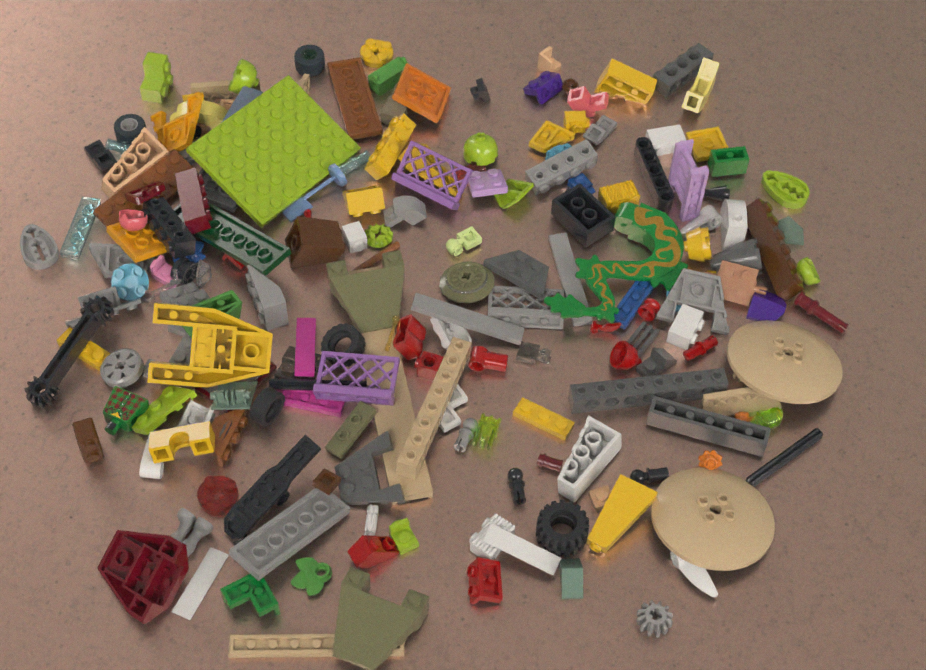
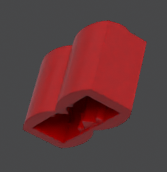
[393,314,426,361]

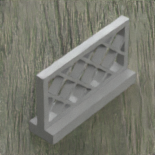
[488,286,564,330]

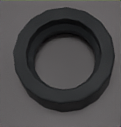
[250,387,285,427]

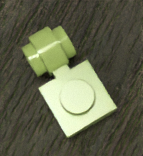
[446,226,482,256]

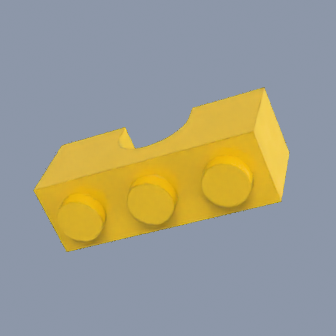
[148,421,215,464]

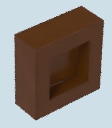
[312,468,341,496]

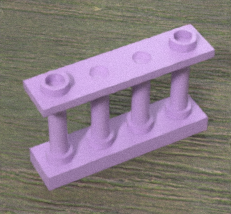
[668,139,709,222]

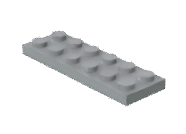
[229,488,350,581]

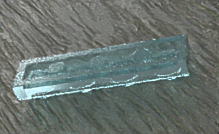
[59,196,101,260]

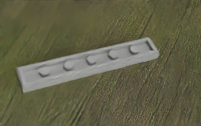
[548,233,593,327]
[411,293,524,345]

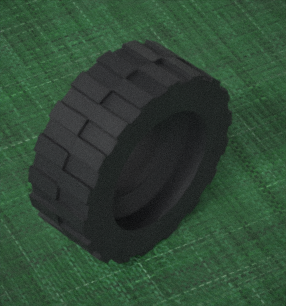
[321,323,366,368]

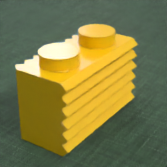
[598,180,640,213]

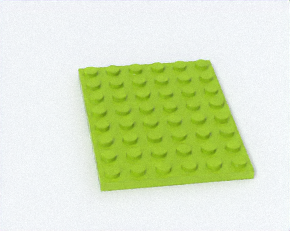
[186,75,361,228]

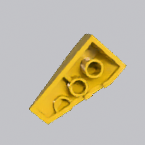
[398,143,464,196]

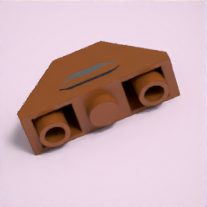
[211,409,248,467]

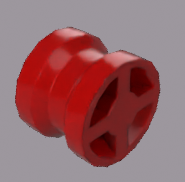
[637,298,661,322]

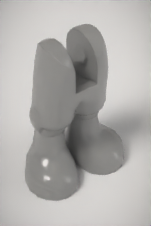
[170,508,214,556]

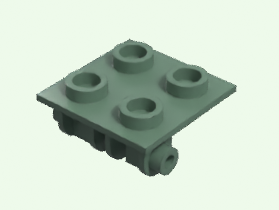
[210,381,258,410]

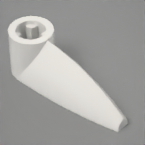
[680,205,723,241]
[139,429,164,479]
[670,551,718,598]

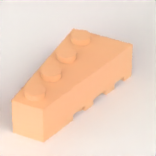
[101,127,169,198]

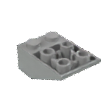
[245,264,289,331]

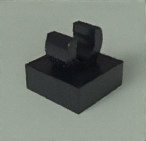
[470,78,491,103]

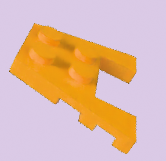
[150,92,204,153]

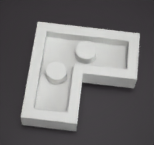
[424,384,468,433]

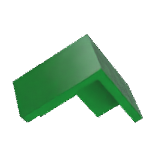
[220,574,280,617]

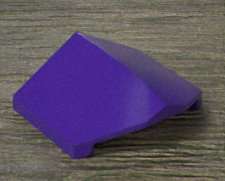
[746,289,787,321]

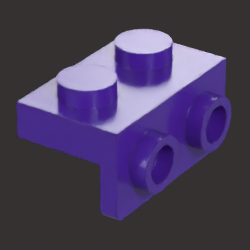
[523,71,563,104]

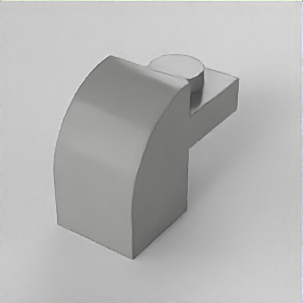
[383,196,427,228]

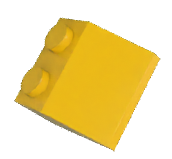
[342,185,385,217]

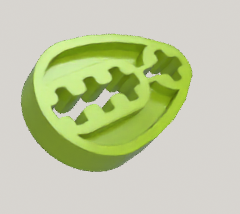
[761,170,810,209]

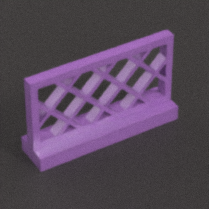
[391,140,473,210]
[313,351,400,406]

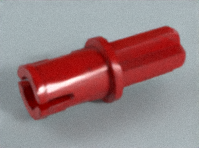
[683,335,718,361]

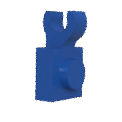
[568,173,596,194]

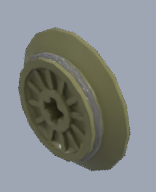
[439,261,495,303]

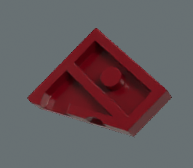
[125,181,166,205]

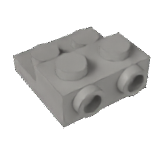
[159,282,210,306]

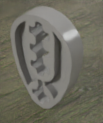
[20,224,59,270]

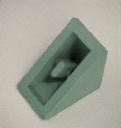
[778,216,804,245]
[559,558,583,599]

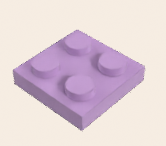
[467,169,508,198]

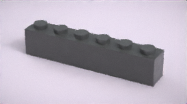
[646,396,771,457]

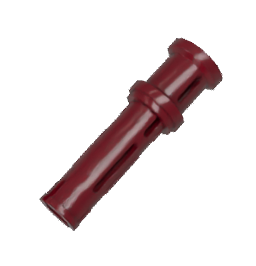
[793,291,849,334]

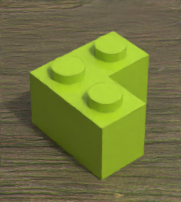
[140,52,173,103]

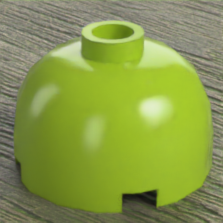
[228,58,259,94]
[463,132,498,166]

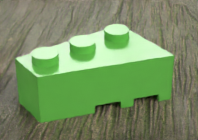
[182,290,242,338]

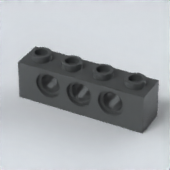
[652,43,714,98]

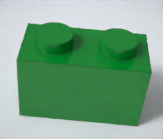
[708,146,750,177]

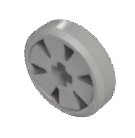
[100,348,144,388]

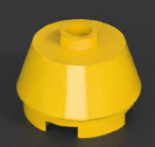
[683,226,712,262]

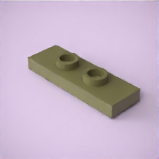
[325,401,377,459]

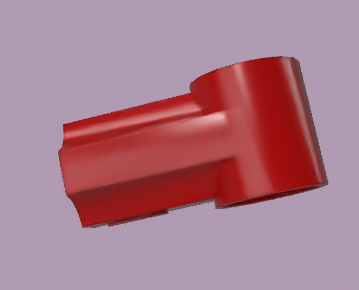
[468,346,508,372]

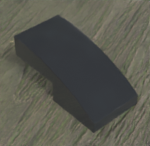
[84,139,117,172]

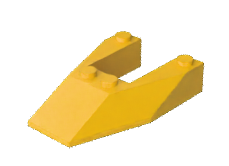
[147,302,273,388]

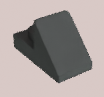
[636,347,677,377]

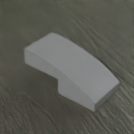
[583,115,617,145]

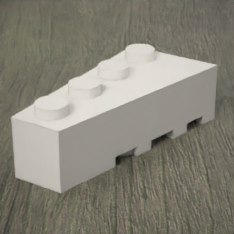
[557,415,622,503]

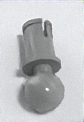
[453,418,478,452]

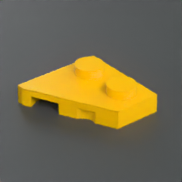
[529,120,575,153]

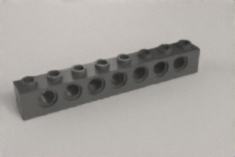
[568,368,729,414]

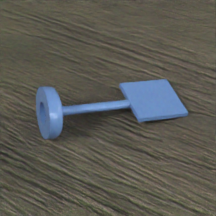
[282,163,348,222]

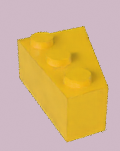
[594,58,657,104]

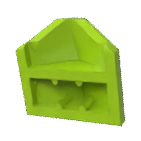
[494,179,534,209]

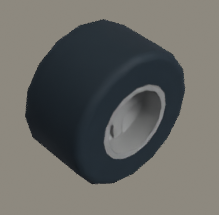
[114,114,146,147]

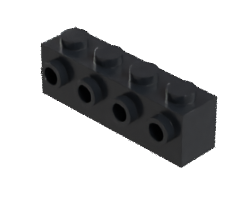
[141,197,196,259]

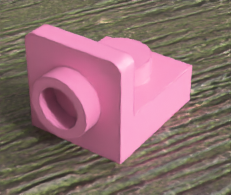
[150,255,175,288]

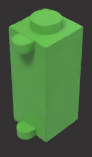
[368,56,409,97]

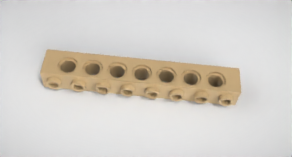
[396,337,471,480]

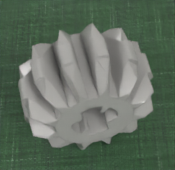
[636,600,673,638]

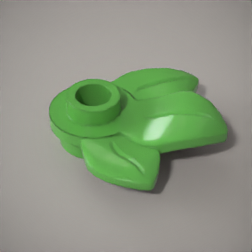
[291,557,332,596]

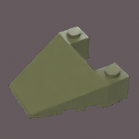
[326,250,405,333]
[333,567,429,670]

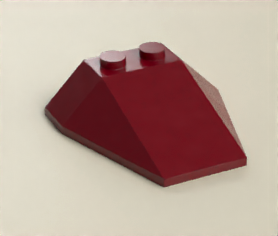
[97,530,189,624]

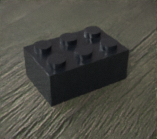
[551,184,615,248]

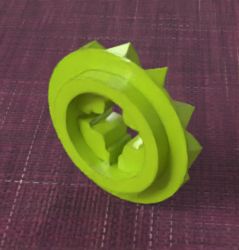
[364,223,393,248]

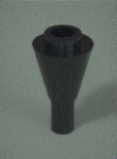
[704,185,730,202]

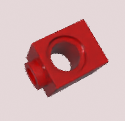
[415,351,444,381]

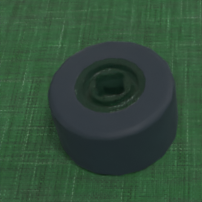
[294,44,325,77]

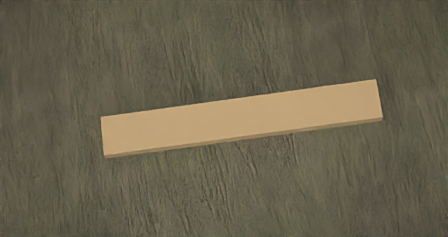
[348,266,433,505]

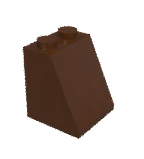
[285,216,346,269]

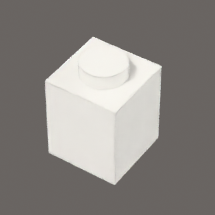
[342,221,368,254]

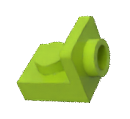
[389,518,419,555]

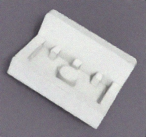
[430,317,472,350]
[178,400,216,427]

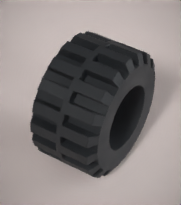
[536,500,589,558]

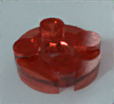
[197,476,239,516]

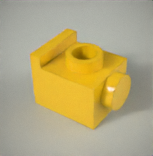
[563,111,590,133]

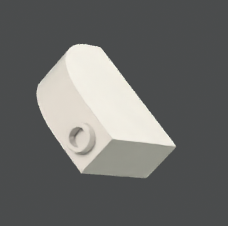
[720,199,748,251]

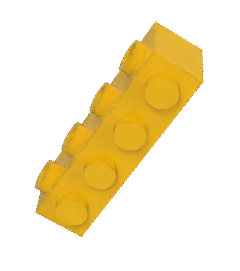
[364,113,416,180]

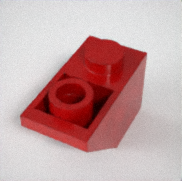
[347,535,399,568]

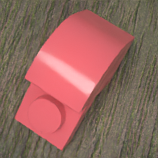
[567,86,609,117]

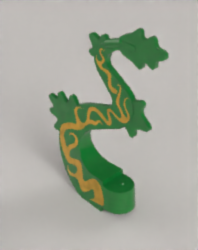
[544,202,688,323]

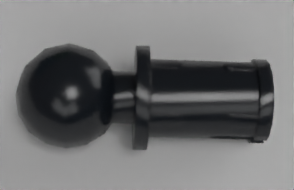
[630,467,669,484]
[507,468,526,505]

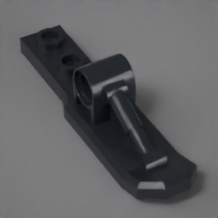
[224,435,321,541]

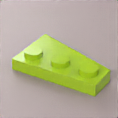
[132,385,198,435]

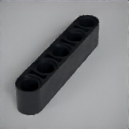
[634,137,674,213]

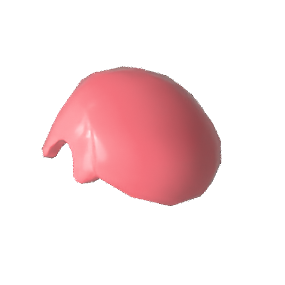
[119,209,148,231]

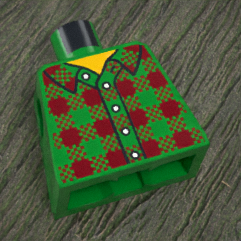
[103,386,150,435]

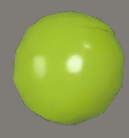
[796,257,821,285]

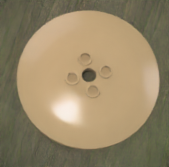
[727,320,843,404]
[651,468,775,571]

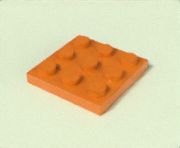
[391,63,451,123]

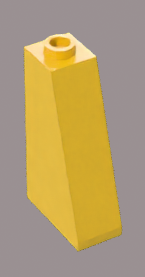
[587,474,658,553]

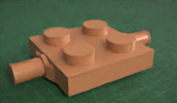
[705,260,767,306]

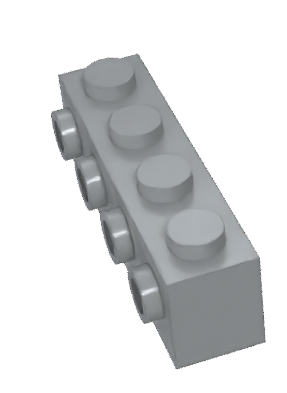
[525,139,598,195]

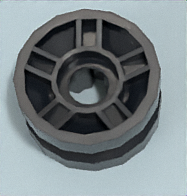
[170,256,199,285]

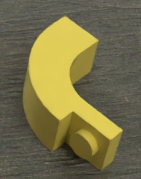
[682,58,720,113]
[169,100,228,129]

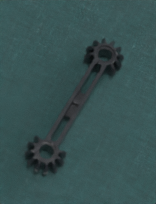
[24,295,114,409]

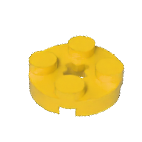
[360,38,393,68]

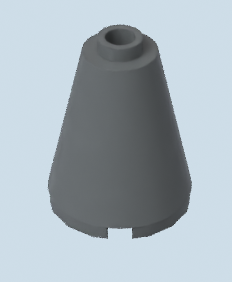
[710,238,762,275]

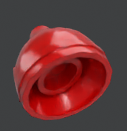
[609,340,642,370]

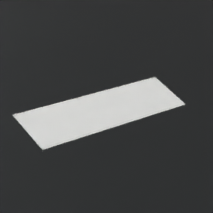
[483,523,561,576]
[172,547,229,620]

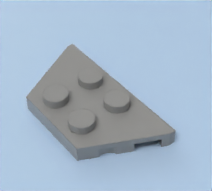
[89,243,160,278]

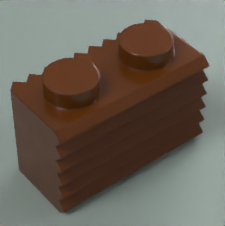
[72,418,104,463]

